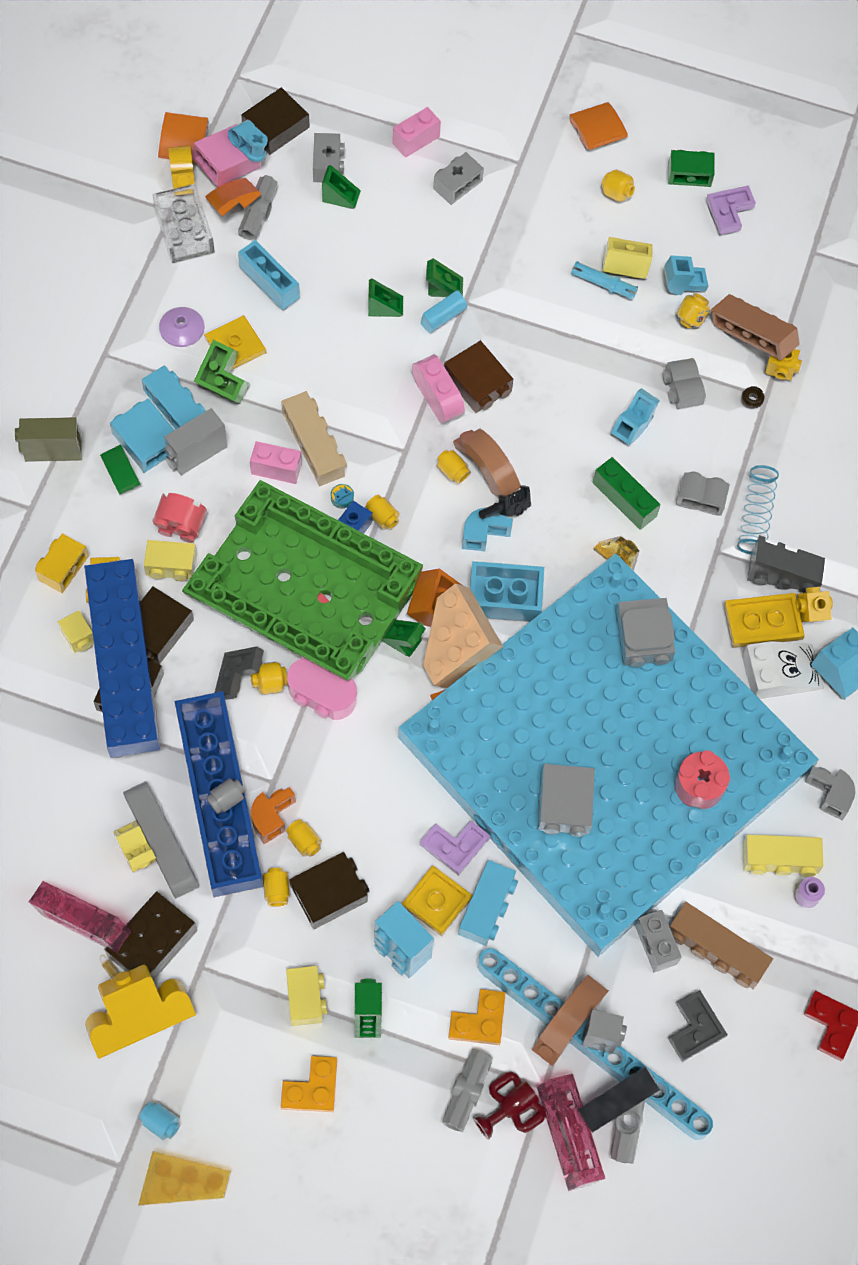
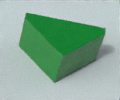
[322,165,361,209]
[368,278,403,317]

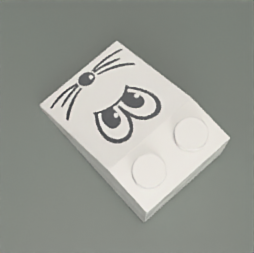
[742,641,824,699]

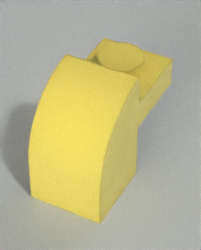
[112,820,156,872]

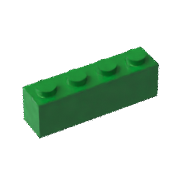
[355,978,382,1038]

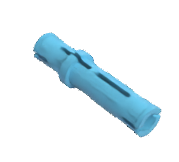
[571,261,638,300]

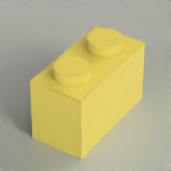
[603,237,653,279]
[144,540,197,581]
[286,966,327,1026]

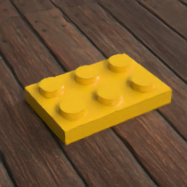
[724,593,805,648]

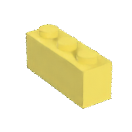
[743,834,824,877]

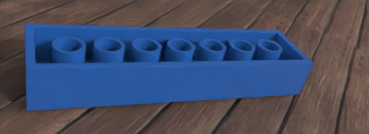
[84,559,160,758]
[174,691,263,898]

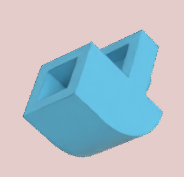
[664,255,709,295]
[611,388,660,445]
[462,507,513,552]

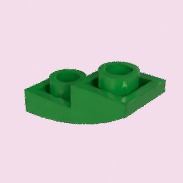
[100,444,141,494]

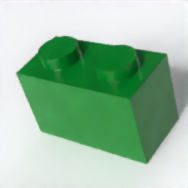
[668,150,715,187]

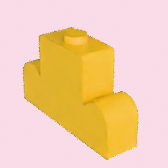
[85,965,196,1059]

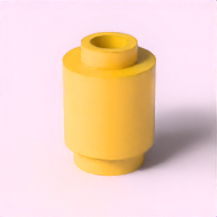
[437,450,471,484]
[365,494,400,529]
[286,819,322,857]
[263,867,290,907]

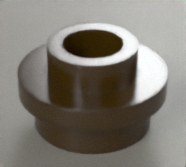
[741,386,765,409]

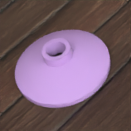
[159,307,205,347]

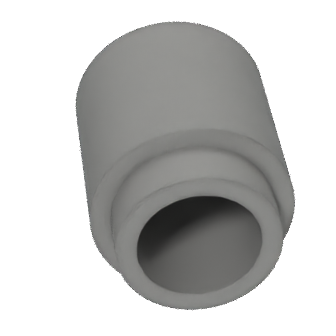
[206,778,246,814]

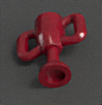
[473,1071,546,1140]

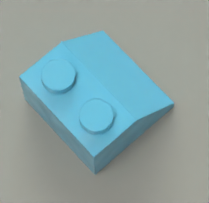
[811,627,858,700]

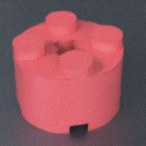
[152,493,207,543]
[675,750,730,809]

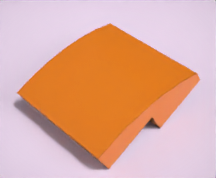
[569,102,628,150]
[158,112,209,163]
[205,178,261,217]

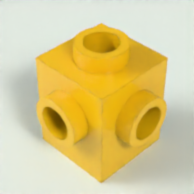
[765,349,802,381]
[796,587,833,622]

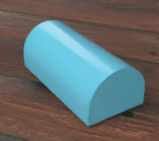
[420,291,467,333]

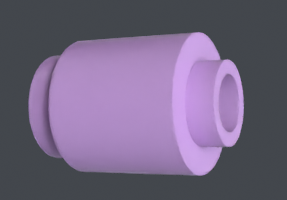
[795,877,825,908]

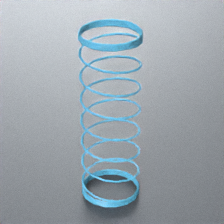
[737,465,779,555]

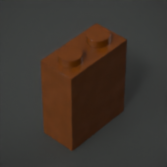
[444,340,514,413]

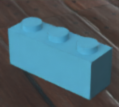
[238,240,300,310]
[142,365,205,430]
[458,860,518,946]

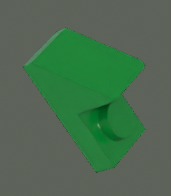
[426,258,463,297]
[382,620,426,657]

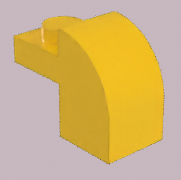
[168,145,196,193]

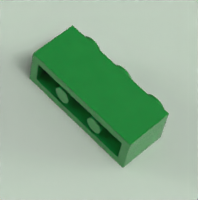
[592,457,661,530]

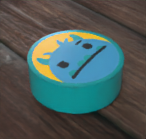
[331,484,354,509]

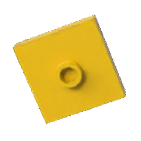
[204,315,267,370]
[402,865,473,937]

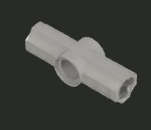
[238,175,278,241]
[442,1049,493,1133]
[611,1099,646,1164]

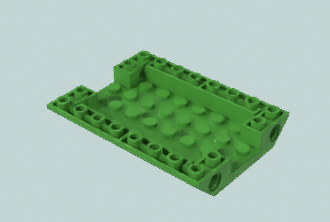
[182,480,423,681]

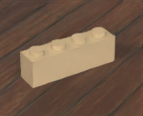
[281,391,347,487]

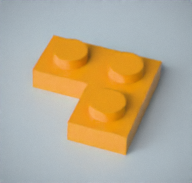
[448,989,506,1046]
[281,1056,337,1113]

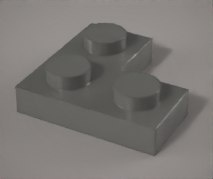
[214,646,264,700]
[669,990,728,1062]

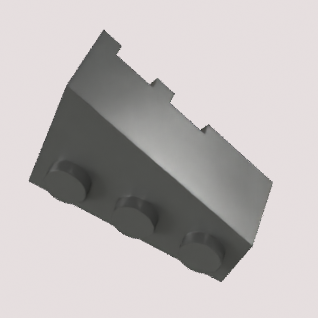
[747,535,825,593]

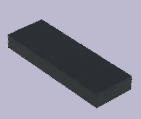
[578,1066,661,1133]

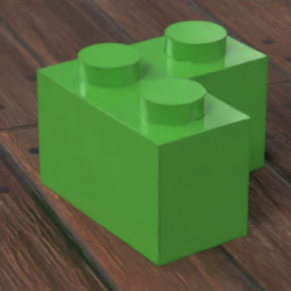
[194,339,250,403]

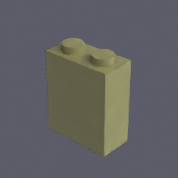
[15,417,82,462]

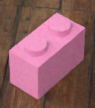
[392,107,441,158]
[250,441,302,484]

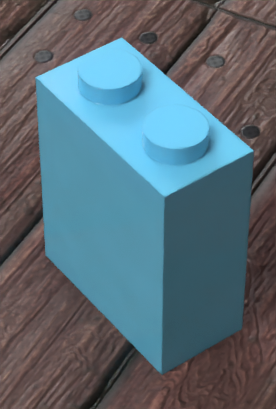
[110,398,174,473]

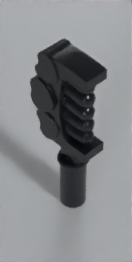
[479,485,531,519]

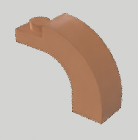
[453,428,521,497]
[532,975,609,1066]

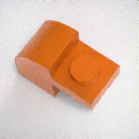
[251,786,296,844]

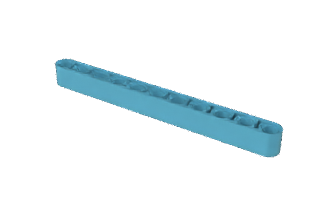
[478,948,713,1140]

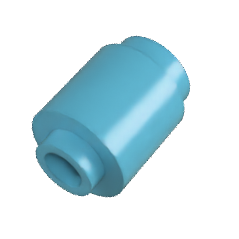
[139,1101,180,1140]

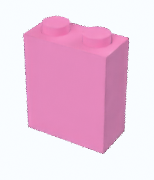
[192,124,261,187]

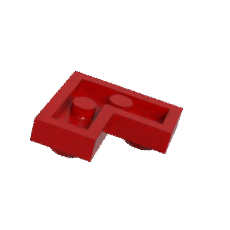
[804,990,858,1062]

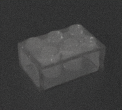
[152,184,215,263]

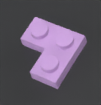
[706,185,756,235]
[420,821,491,876]

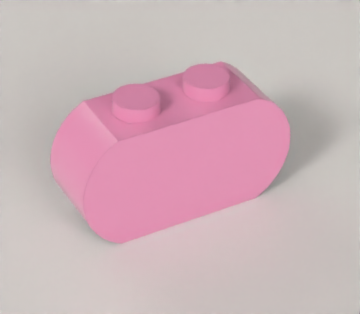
[412,354,465,423]
[287,658,357,720]

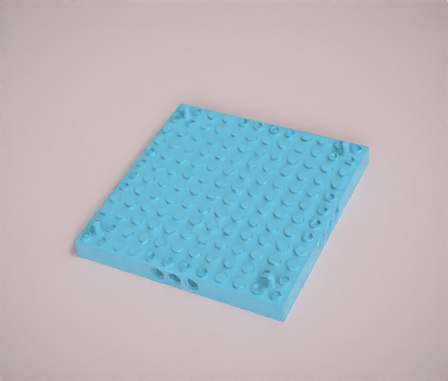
[398,553,819,957]

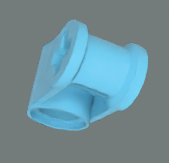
[228,120,268,162]

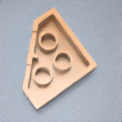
[423,583,503,688]

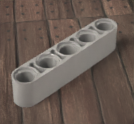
[123,781,198,899]

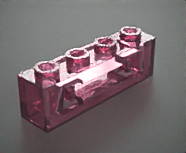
[28,881,131,953]
[537,1074,606,1191]

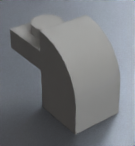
[805,766,855,821]

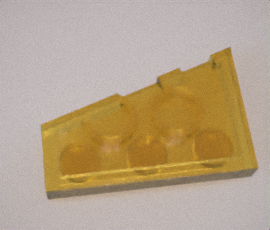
[138,1151,231,1206]

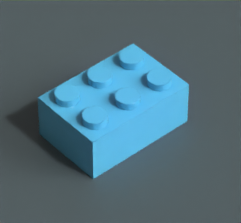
[470,561,544,622]
[374,901,434,978]

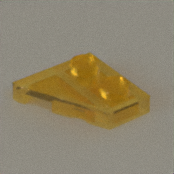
[593,536,640,571]

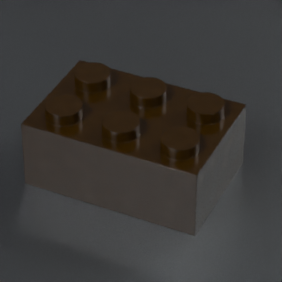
[104,891,198,981]

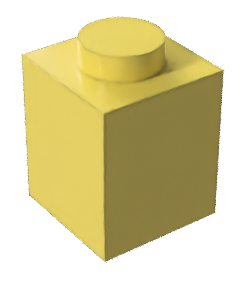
[57,610,94,654]

